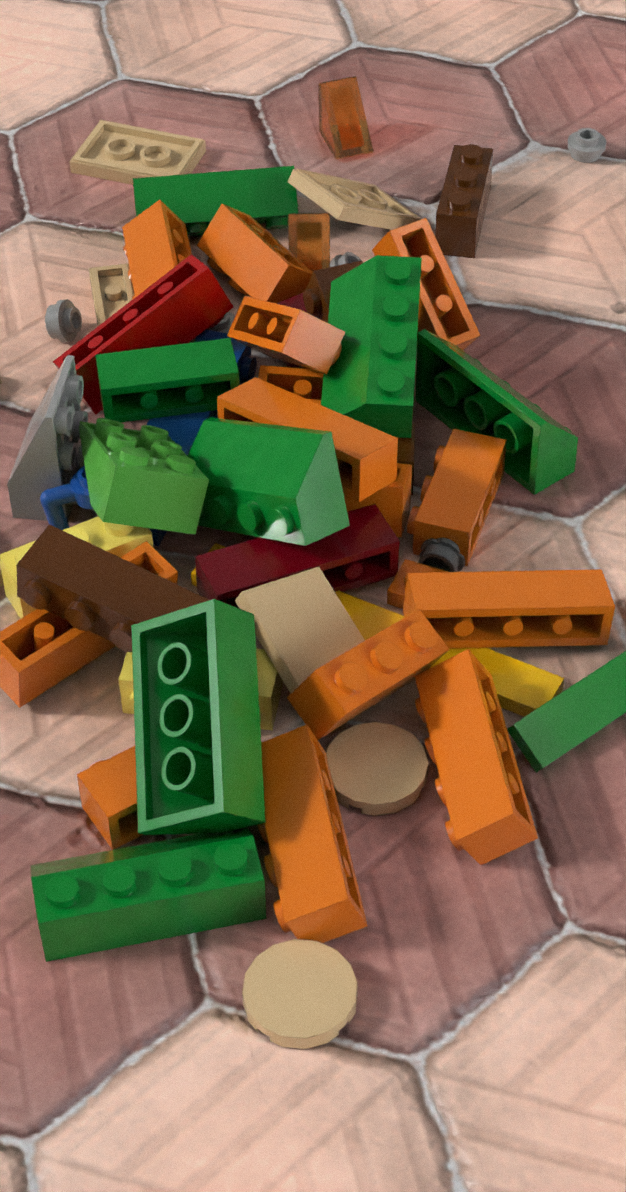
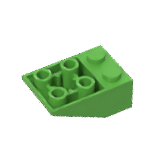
[79,418,209,535]

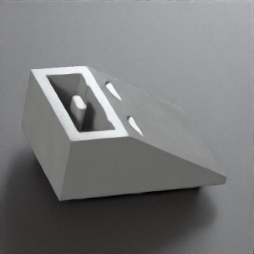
[7,355,88,521]

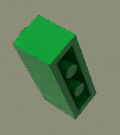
[96,338,240,423]

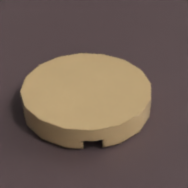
[326,722,429,816]
[242,939,358,1049]

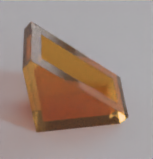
[318,76,374,160]
[288,213,330,272]

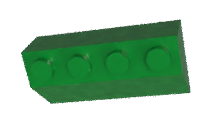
[133,166,299,236]
[321,255,422,438]
[416,329,578,495]
[188,417,350,546]
[131,599,266,835]
[31,827,267,962]

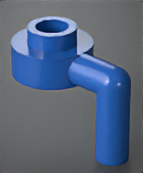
[40,466,93,530]

